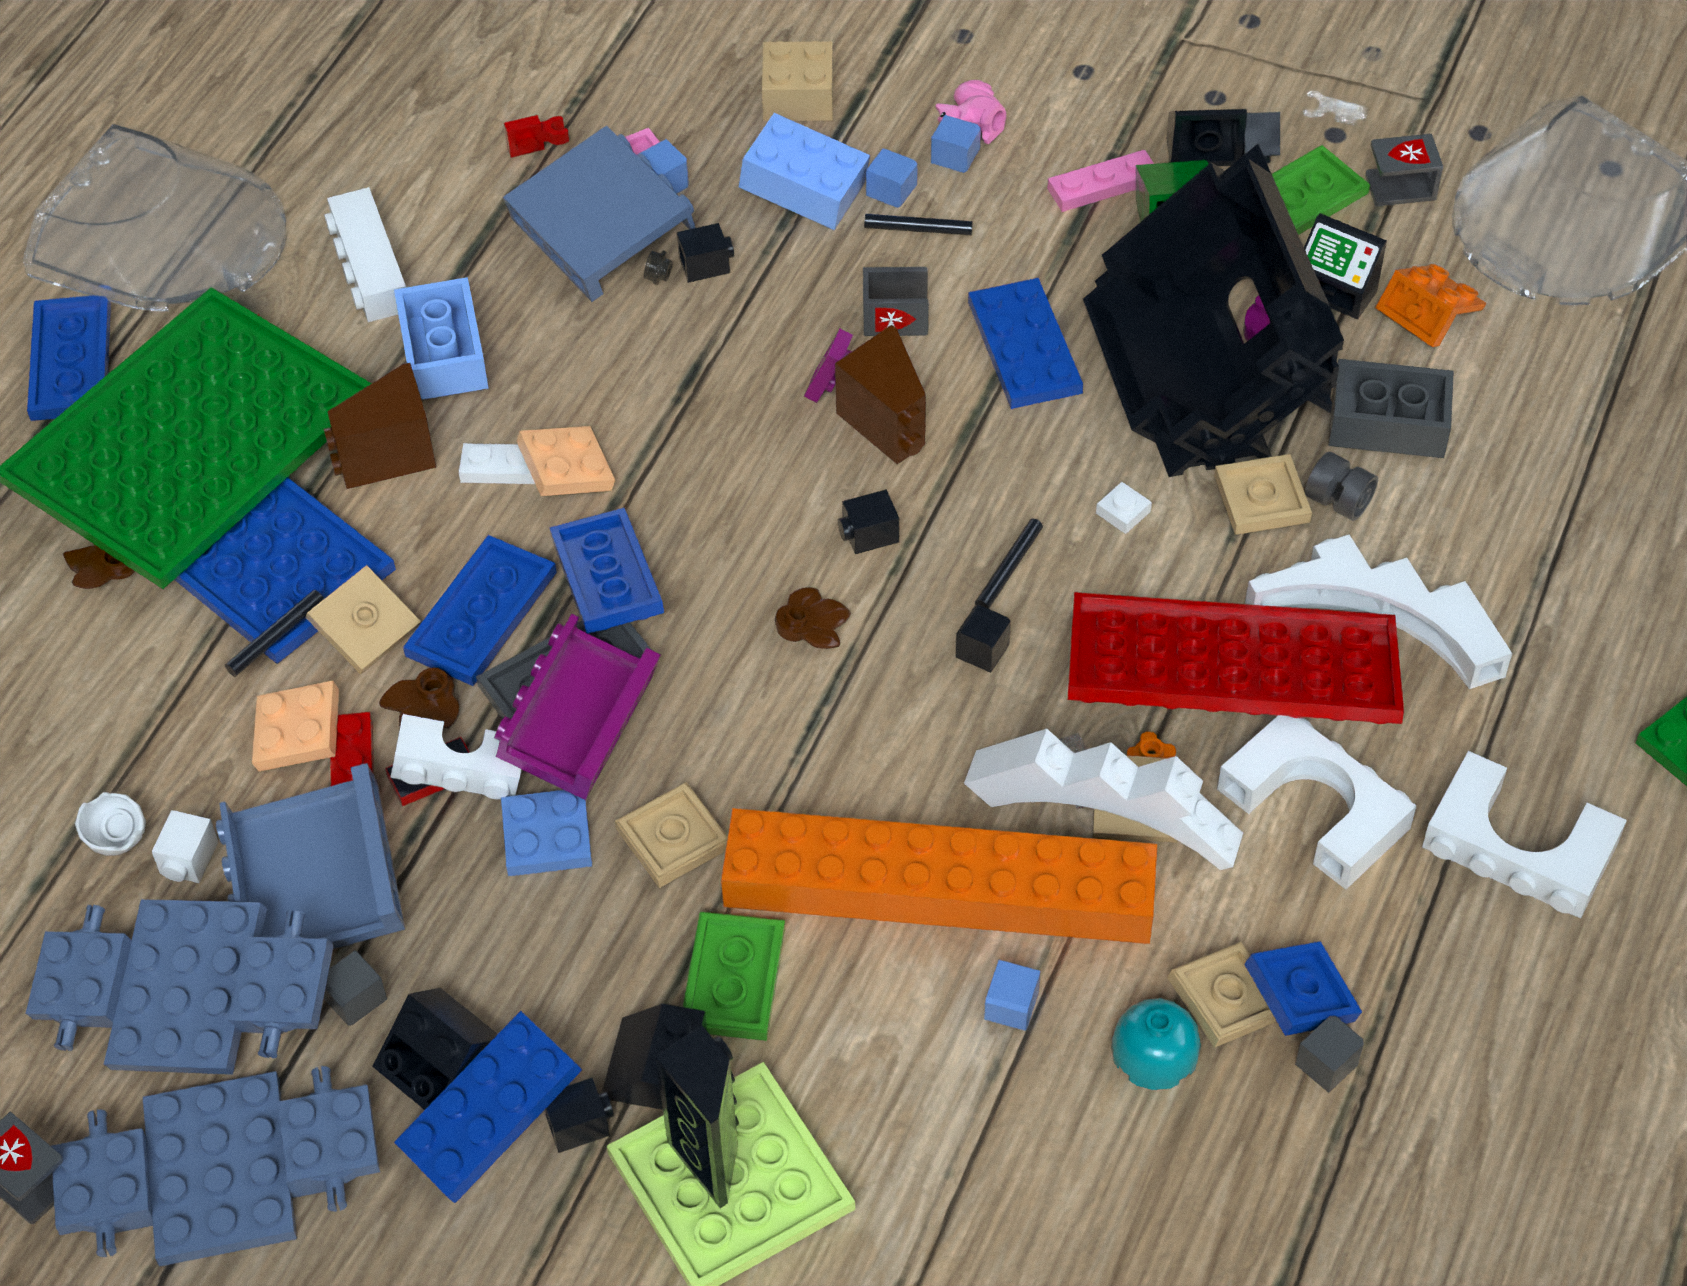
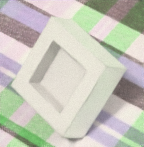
[1096,482,1152,534]

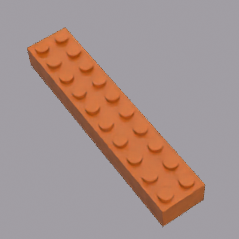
[721,808,1157,944]

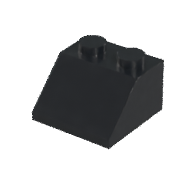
[1166,109,1247,166]
[602,1004,708,1110]

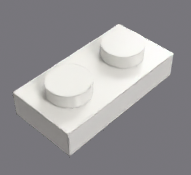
[459,443,535,484]

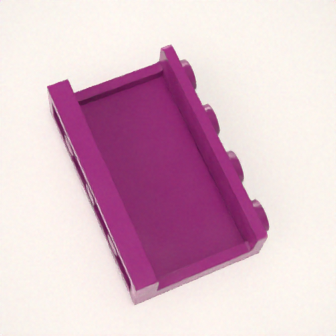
[494,614,661,800]

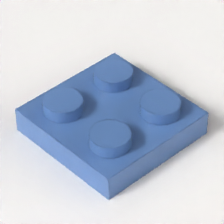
[501,790,592,876]

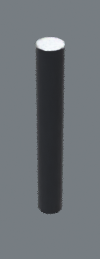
[864,214,973,236]
[975,519,1043,609]
[225,589,324,677]

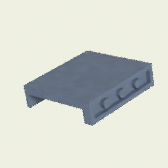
[503,125,696,302]
[216,763,405,949]

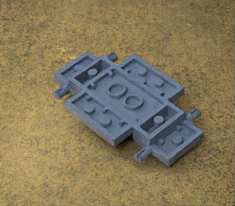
[25,899,334,1075]
[51,1066,380,1267]

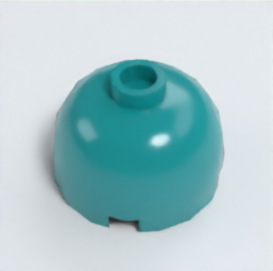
[1111,998,1201,1090]

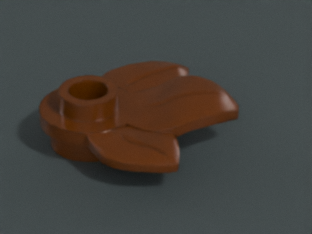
[63,544,135,589]
[775,587,851,649]
[379,668,460,729]

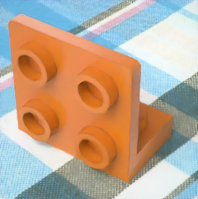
[1375,264,1486,347]

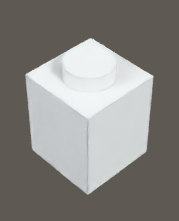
[152,810,218,883]

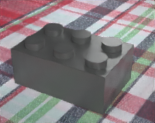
[1329,359,1454,458]

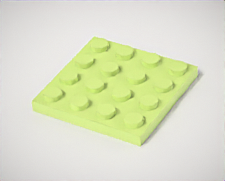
[607,1062,856,1286]

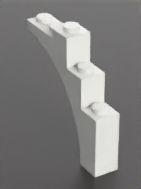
[1245,535,1512,689]
[964,729,1243,870]

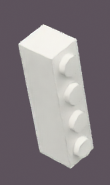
[324,187,406,322]

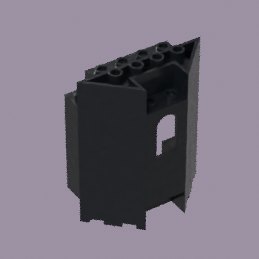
[1083,143,1344,477]

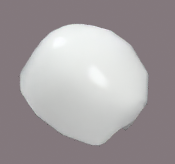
[75,792,146,856]

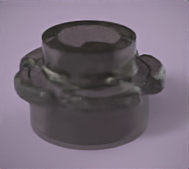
[644,250,673,286]

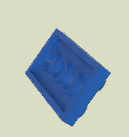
[968,278,1083,409]
[27,294,111,421]
[549,508,664,634]
[403,535,557,686]
[394,1011,582,1203]

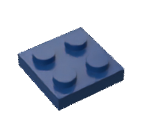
[1244,941,1362,1036]

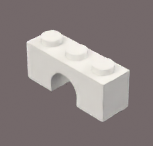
[391,714,521,799]

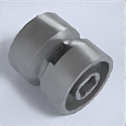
[1305,452,1379,521]

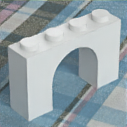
[1217,715,1416,889]
[1422,751,1627,918]

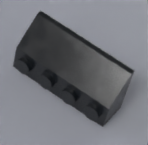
[655,1025,739,1209]

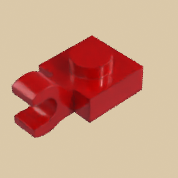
[504,115,569,158]

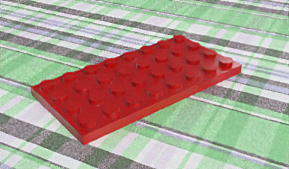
[1067,592,1404,724]

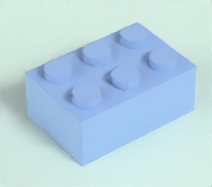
[739,113,870,230]
[394,277,488,400]

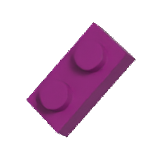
[804,328,853,403]

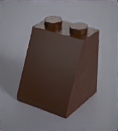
[835,325,926,465]
[324,363,436,489]

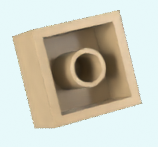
[762,41,833,121]

